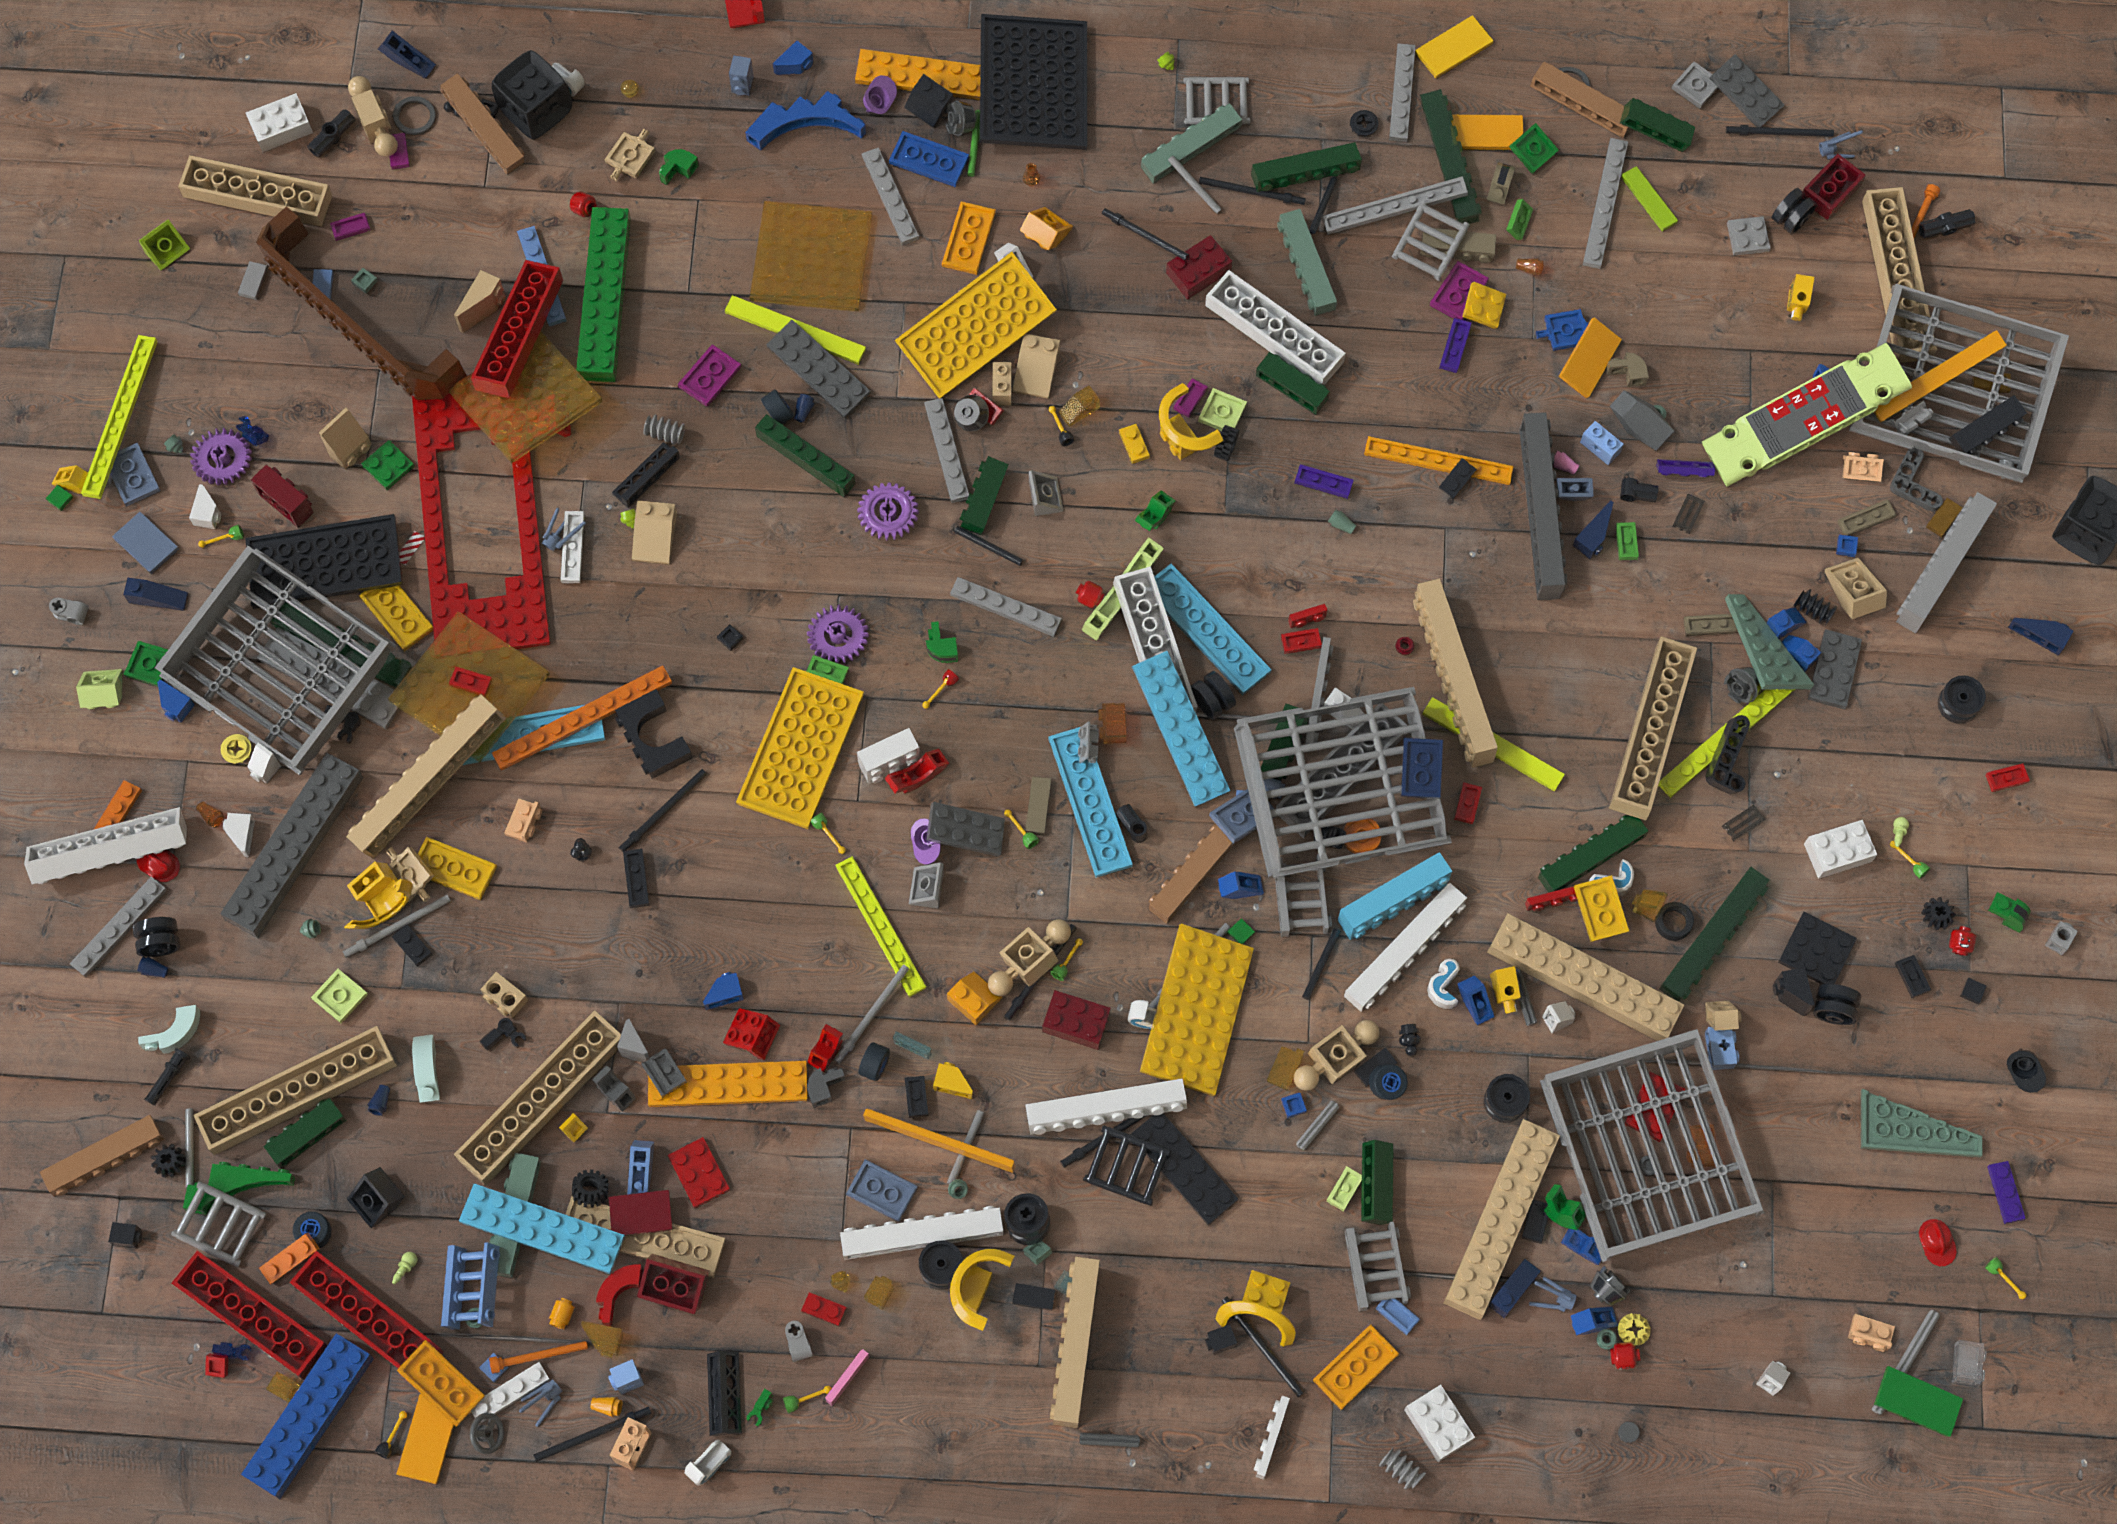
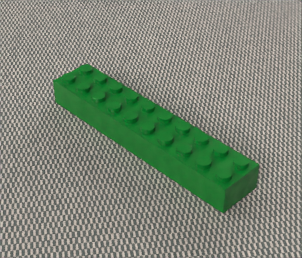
[576,207,631,382]

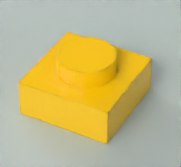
[559,1114,588,1142]

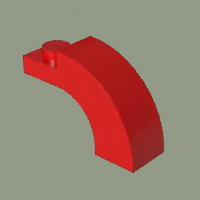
[885,749,949,794]
[596,1264,643,1327]

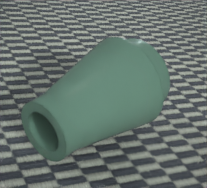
[1328,509,1356,534]

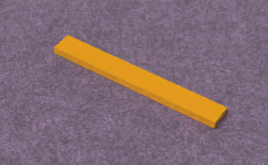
[1874,330,2007,423]
[1364,436,1514,485]
[863,1109,1015,1173]

